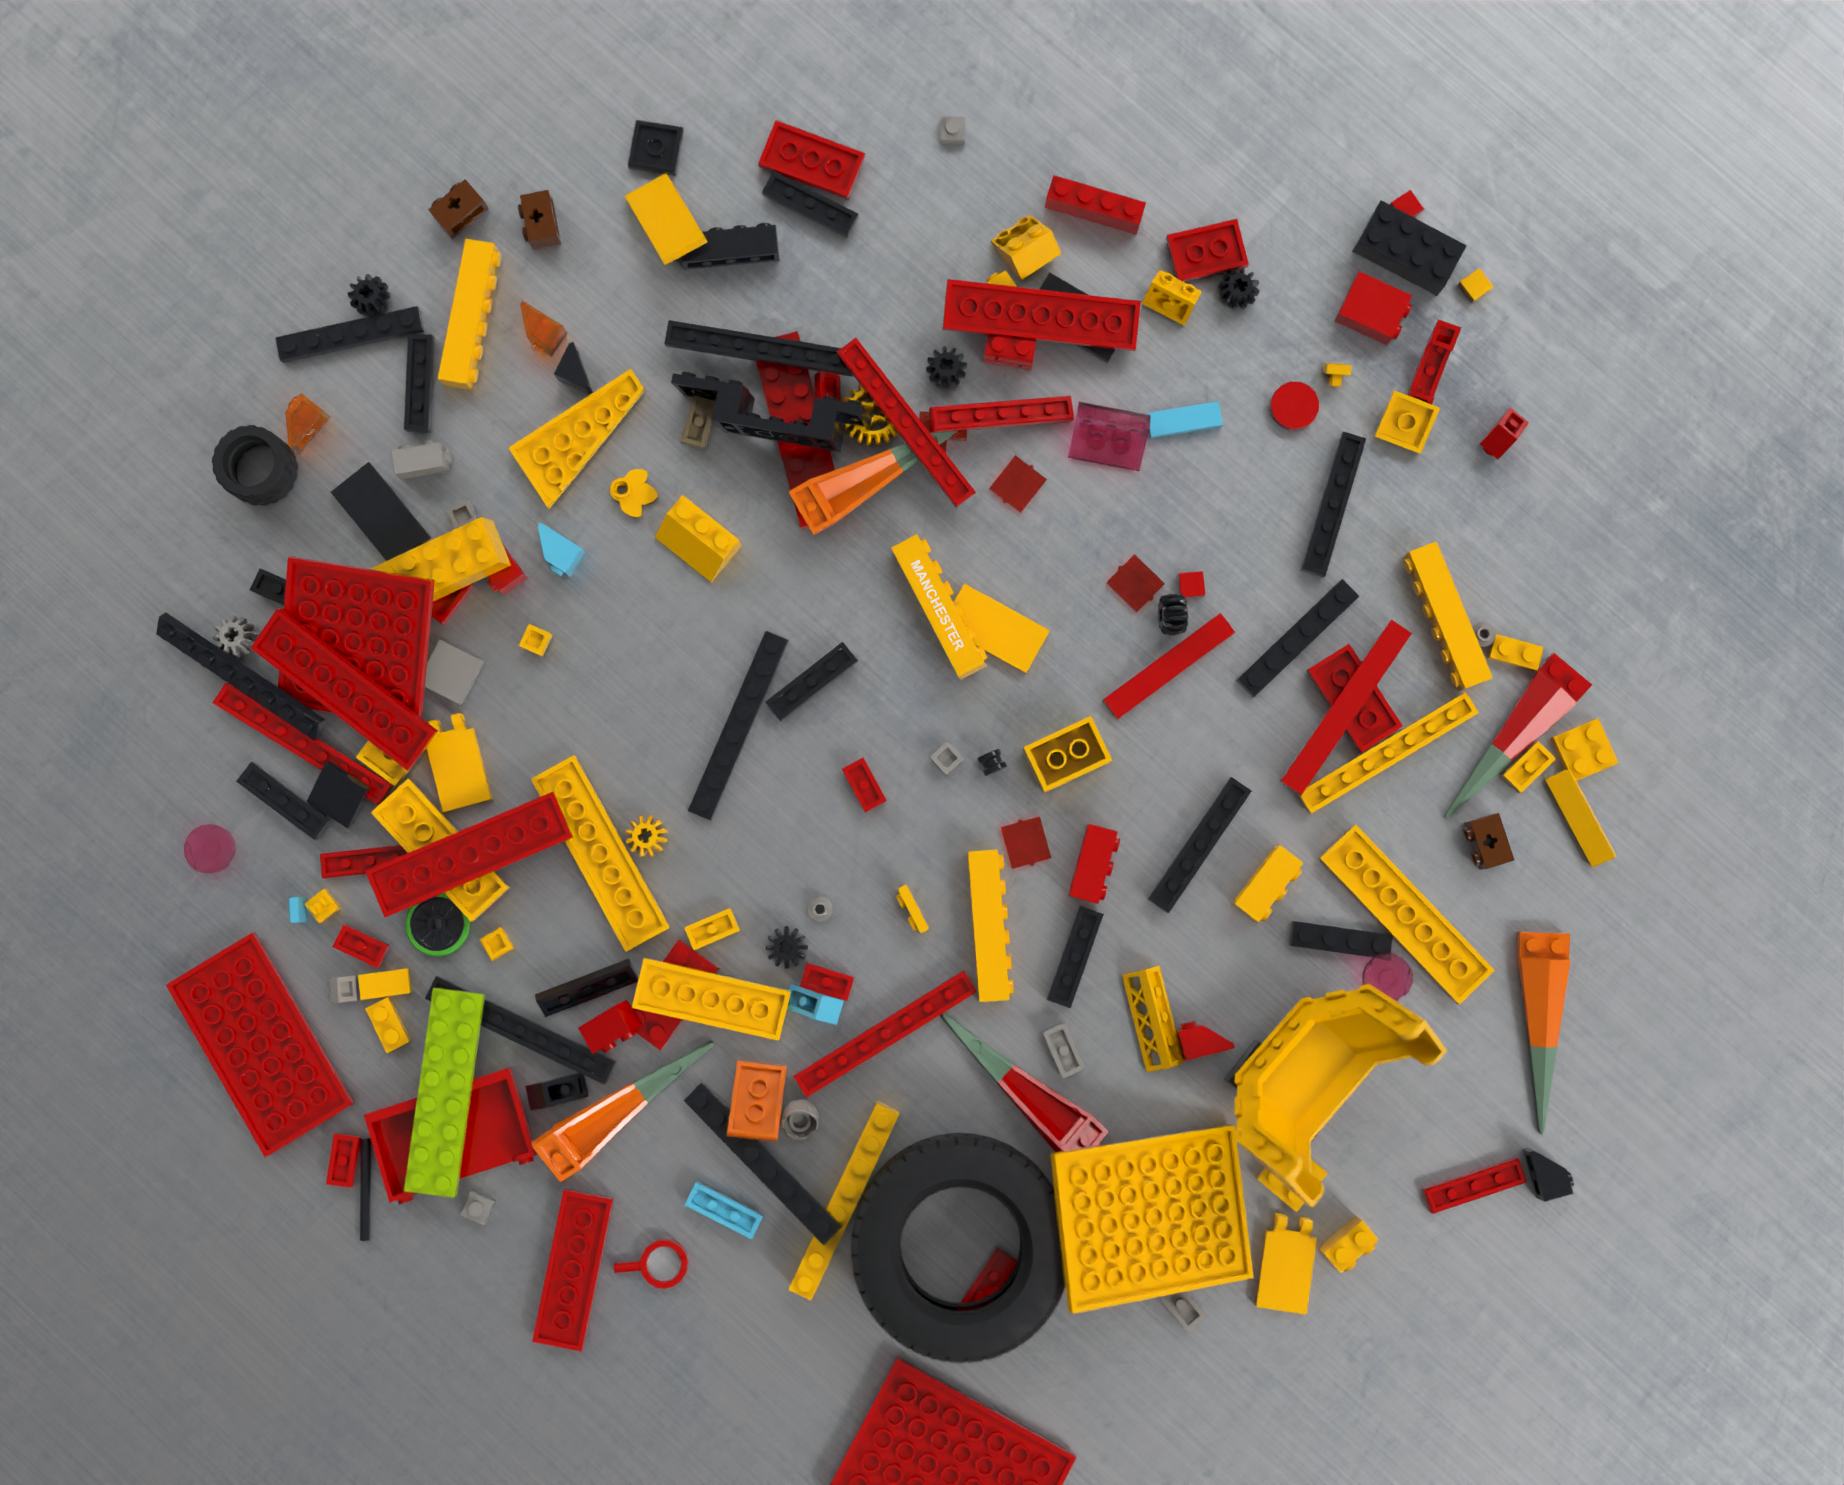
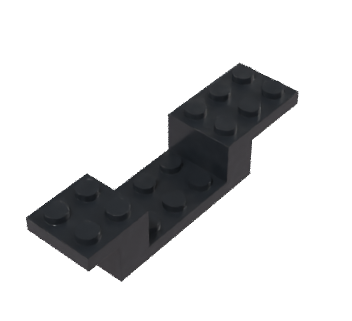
[671,372,872,452]

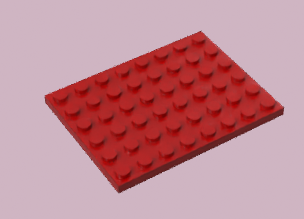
[830,1357,1077,1485]

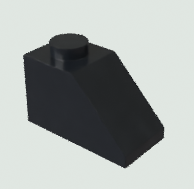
[525,1073,588,1111]
[1522,1148,1574,1202]

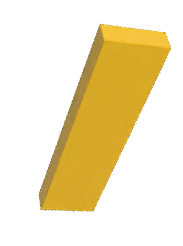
[1545,768,1616,868]

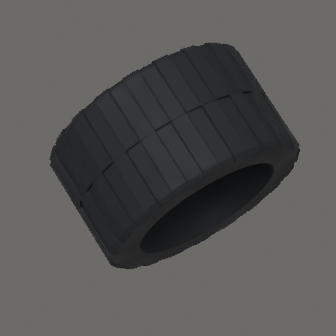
[212,425,298,506]

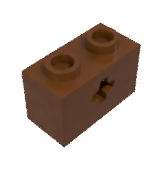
[428,179,489,239]
[518,190,561,250]
[1463,813,1515,870]

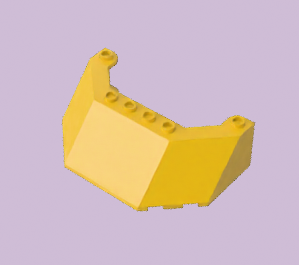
[1234,984,1447,1208]

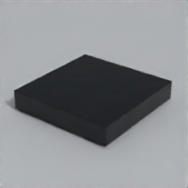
[628,120,684,176]
[306,760,371,828]

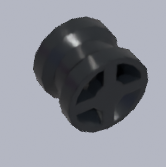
[977,749,1007,777]

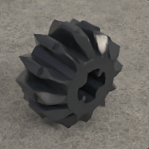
[1218,268,1260,310]
[348,274,391,317]
[926,346,967,389]
[1157,594,1189,635]
[765,926,808,969]

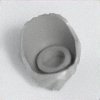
[781,1099,820,1141]

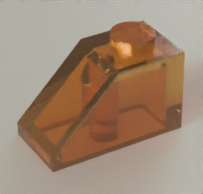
[520,301,568,357]
[285,393,330,454]

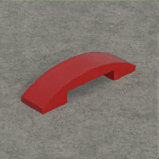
[1408,319,1462,404]

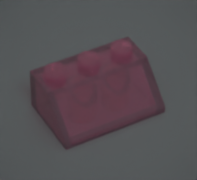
[1068,402,1151,471]

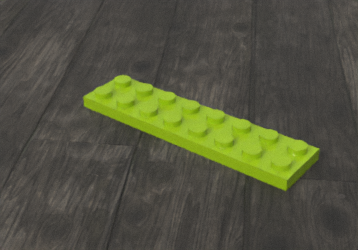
[404,988,485,1198]

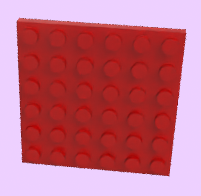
[278,556,435,718]

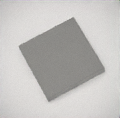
[425,639,485,705]

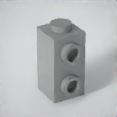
[391,440,451,480]

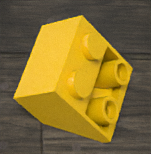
[990,215,1062,280]

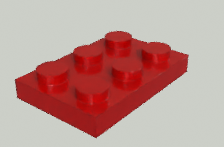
[1166,219,1249,282]

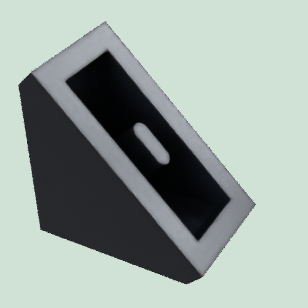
[554,342,593,395]

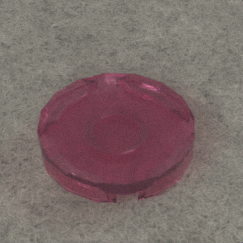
[184,824,236,874]
[1362,953,1413,1001]

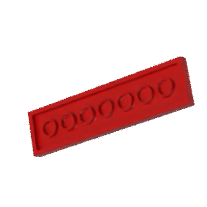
[942,279,1141,351]
[756,331,848,529]
[250,608,438,771]
[365,792,574,918]

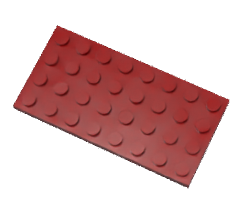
[166,932,355,1157]

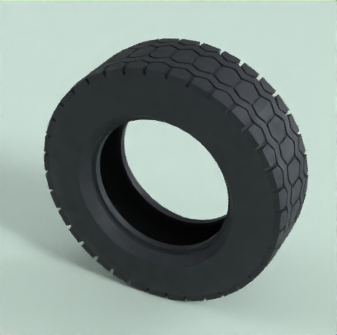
[851,1133,1065,1363]

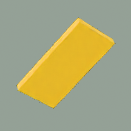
[625,173,707,265]
[954,584,1050,674]

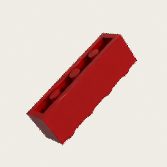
[1045,175,1146,235]

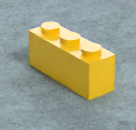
[1231,845,1303,922]

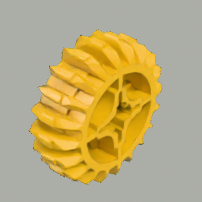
[844,384,898,447]

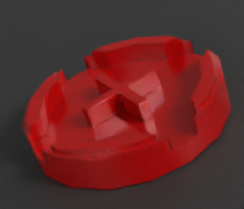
[1270,382,1319,430]

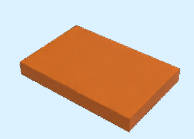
[727,1060,787,1142]

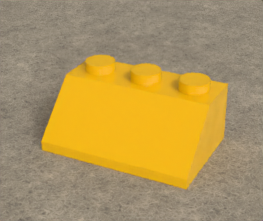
[655,495,742,583]

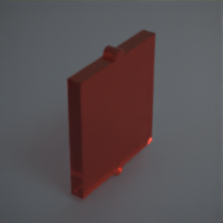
[989,455,1047,513]
[1106,554,1165,613]
[1000,817,1051,869]

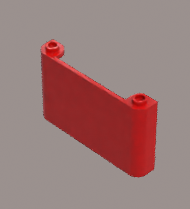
[364,1067,537,1205]

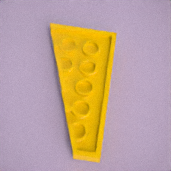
[508,369,645,510]

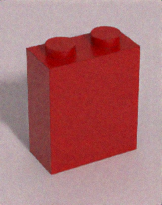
[1335,271,1412,345]

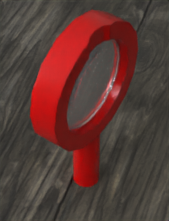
[614,1239,689,1289]

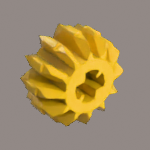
[625,815,668,857]

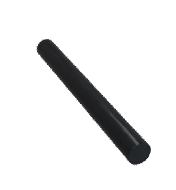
[360,1138,371,1241]

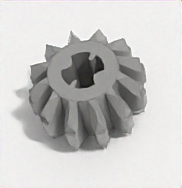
[213,615,258,657]

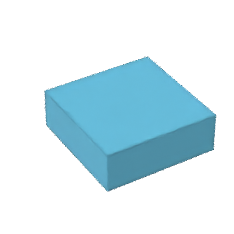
[289,897,307,923]

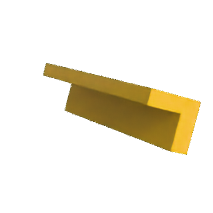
[1122,965,1184,1072]

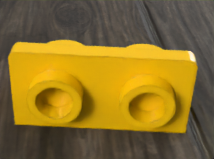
[1142,270,1202,326]

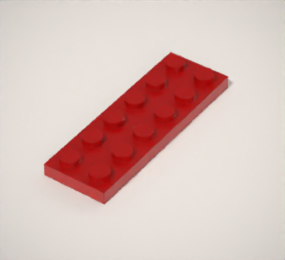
[532,1189,614,1352]

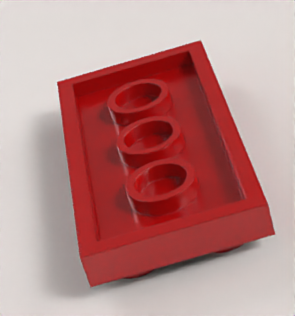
[758,120,865,200]
[1306,644,1403,753]
[631,940,720,1051]

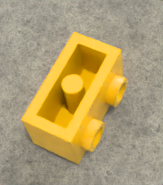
[1318,1216,1379,1273]

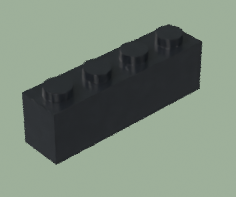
[681,223,780,270]

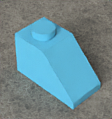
[538,522,586,577]
[787,984,844,1025]

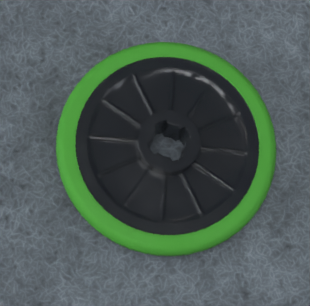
[405,893,470,957]

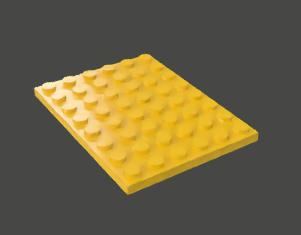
[1050,1125,1254,1313]

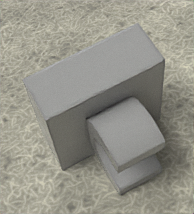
[327,976,357,1003]

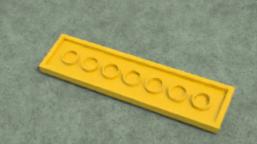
[531,755,671,952]
[1318,824,1495,1005]

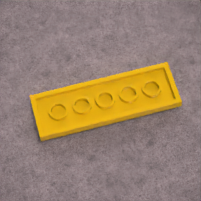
[371,779,510,922]
[632,958,791,1041]

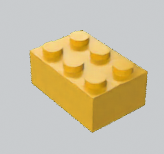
[1022,716,1113,794]

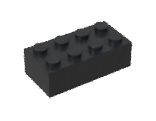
[1352,200,1467,296]

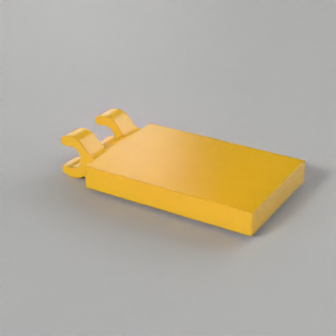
[427,713,493,812]
[1255,1213,1317,1315]

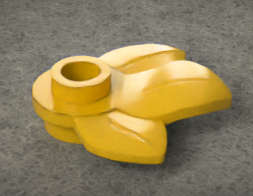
[610,469,658,518]

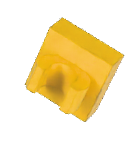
[1322,362,1352,387]
[304,888,341,923]

